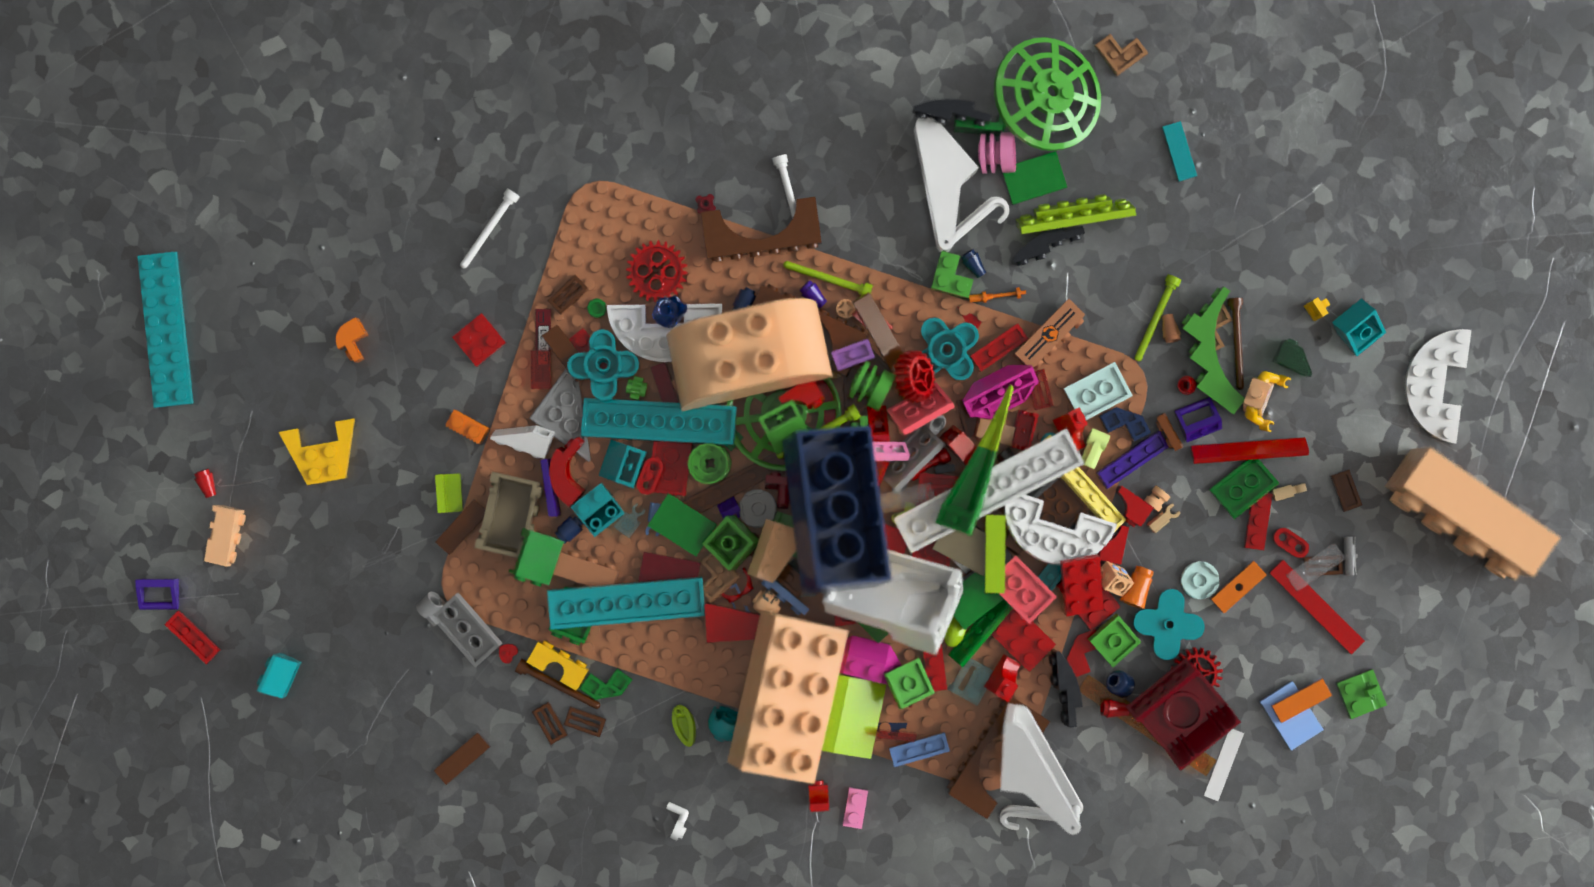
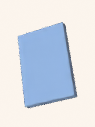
[1259,681,1324,751]

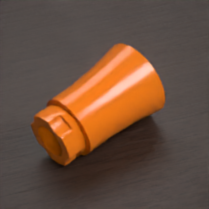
[1119,566,1154,609]

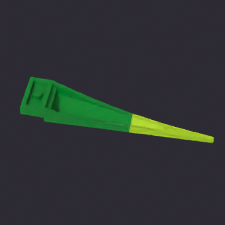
[935,385,1013,536]

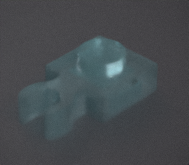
[614,503,646,538]

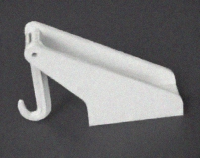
[914,117,1009,253]
[1000,704,1083,835]

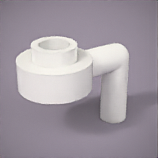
[666,802,689,841]

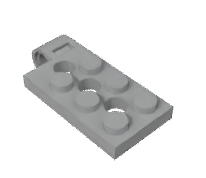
[883,415,946,493]
[416,592,502,668]

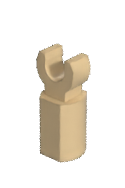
[1271,483,1307,501]
[1147,504,1180,534]

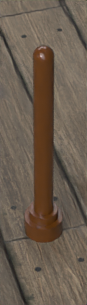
[1228,298,1244,390]
[515,658,600,709]

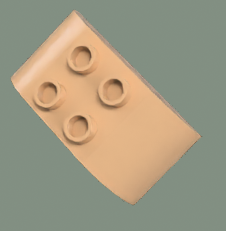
[666,299,833,411]

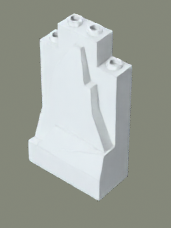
[822,550,963,655]

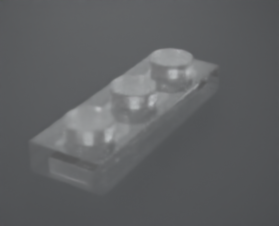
[880,482,935,513]

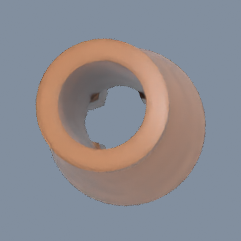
[1162,314,1182,343]

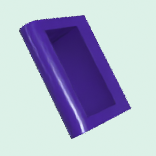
[1174,397,1222,443]
[135,579,179,610]

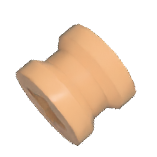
[836,299,855,319]

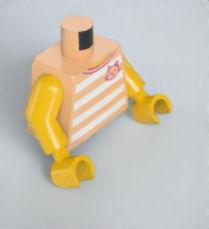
[1243,371,1291,432]

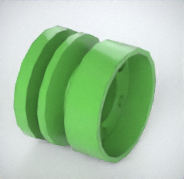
[849,361,895,411]
[688,443,732,484]

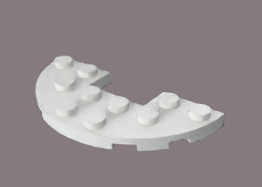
[607,304,722,362]
[1405,329,1471,444]
[1004,495,1117,565]

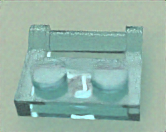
[947,658,993,706]

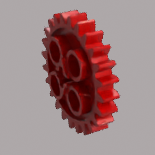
[626,240,688,303]

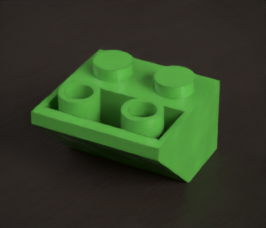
[758,400,808,455]

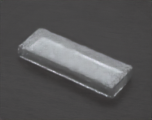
[1286,543,1345,591]

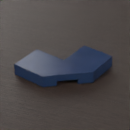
[1099,407,1151,442]

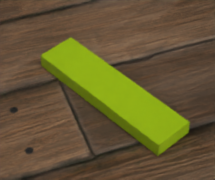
[985,515,1005,593]

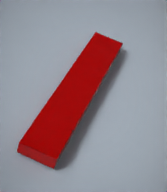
[1191,437,1309,464]
[1269,560,1365,655]

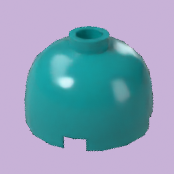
[708,706,738,742]

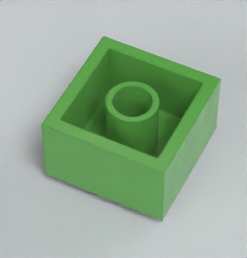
[702,515,759,571]

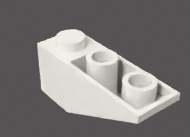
[490,425,555,459]

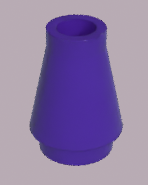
[799,280,827,308]

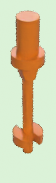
[969,287,1026,303]

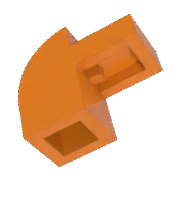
[336,317,368,363]

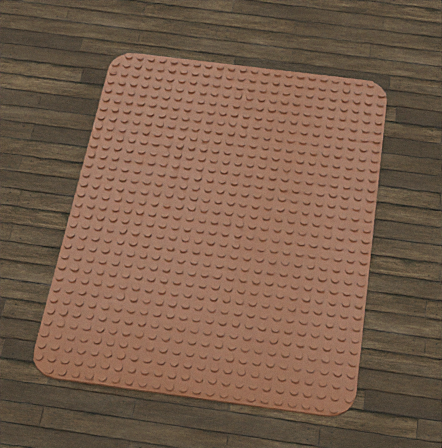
[441,181,1148,791]

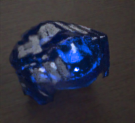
[652,295,687,328]

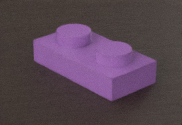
[831,339,875,371]

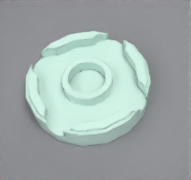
[1180,561,1219,599]

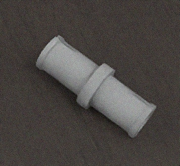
[1342,536,1358,576]

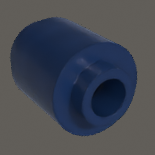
[732,287,756,311]
[555,516,583,544]

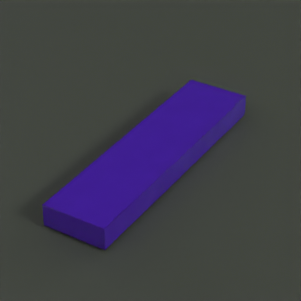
[1096,430,1169,489]

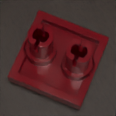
[765,473,789,509]

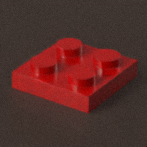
[452,313,506,367]

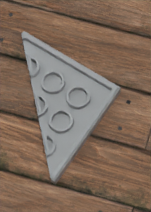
[529,369,591,462]

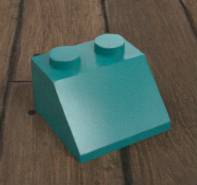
[1332,298,1386,356]

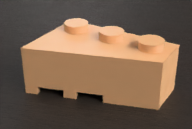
[204,505,246,567]

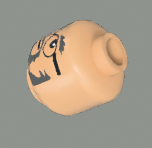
[752,589,781,614]

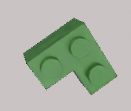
[931,251,974,300]

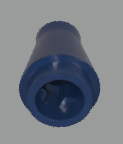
[961,249,986,278]

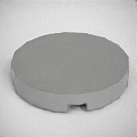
[739,489,777,528]

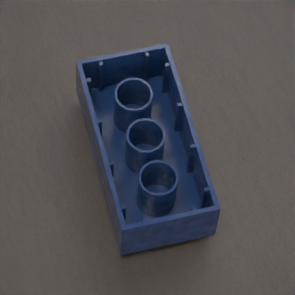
[782,426,892,594]

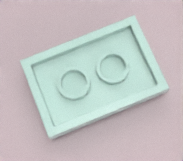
[1063,362,1133,420]

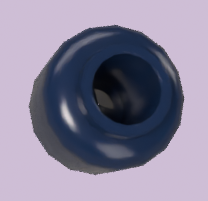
[1106,670,1135,698]

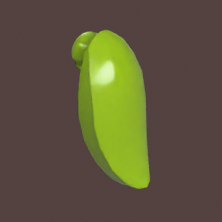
[944,616,966,647]
[672,705,696,747]

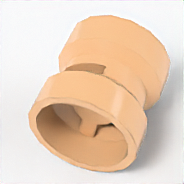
[1144,485,1171,512]

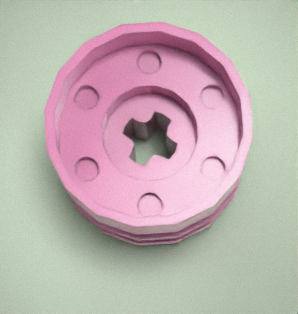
[978,132,1016,174]

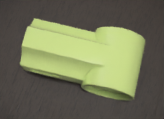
[1081,428,1110,469]

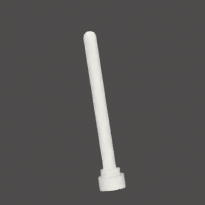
[772,154,796,219]
[460,188,520,269]

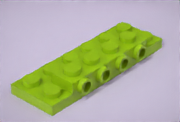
[1016,194,1136,234]

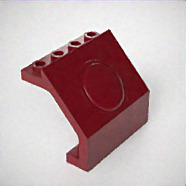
[1126,658,1241,770]

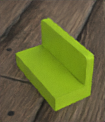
[435,473,463,513]

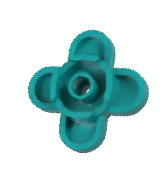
[921,317,979,380]
[567,329,639,401]
[1133,589,1205,660]

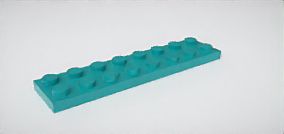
[137,252,194,408]
[581,398,737,446]
[547,577,705,630]

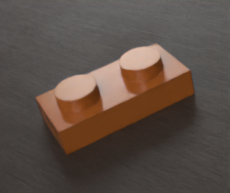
[1156,412,1183,451]

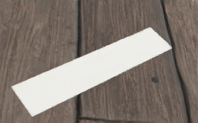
[1204,729,1244,801]

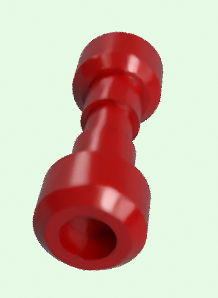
[911,448,951,481]

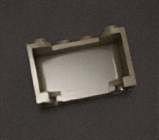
[474,472,544,558]

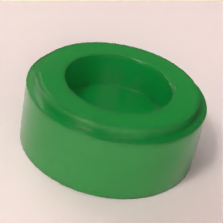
[587,298,607,318]

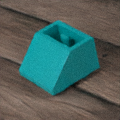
[598,440,647,488]
[571,483,625,537]
[257,653,302,698]

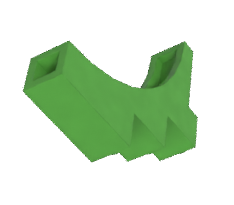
[1181,286,1245,414]

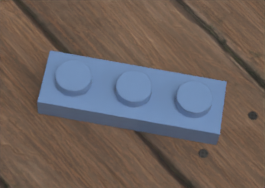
[761,579,810,615]
[889,732,950,767]

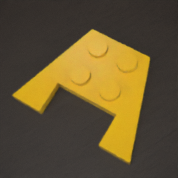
[279,418,355,485]

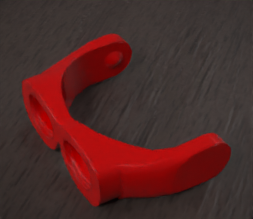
[721,567,754,604]

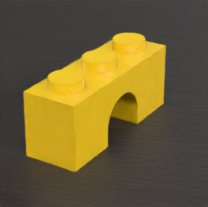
[527,640,590,691]

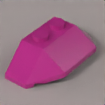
[962,365,1039,419]
[839,635,902,684]

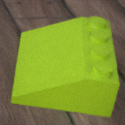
[822,673,887,759]

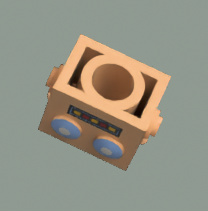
[1101,561,1134,597]

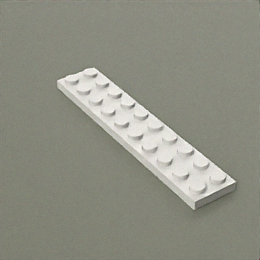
[894,429,1085,553]

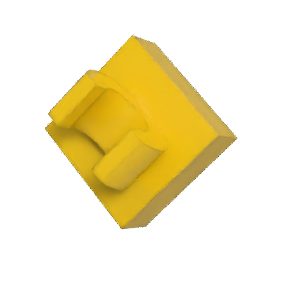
[1304,297,1330,321]

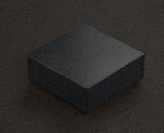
[934,464,955,474]

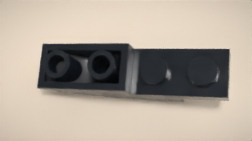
[912,99,992,127]
[1011,226,1085,266]
[1049,649,1083,728]

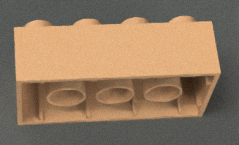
[1385,447,1560,580]
[727,610,848,784]

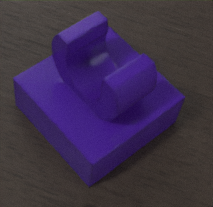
[717,496,741,519]

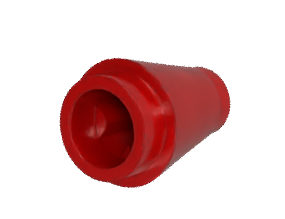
[194,468,216,498]
[1100,699,1130,718]

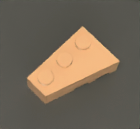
[747,519,796,583]

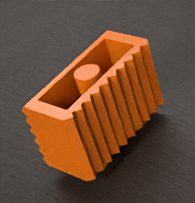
[445,410,490,444]

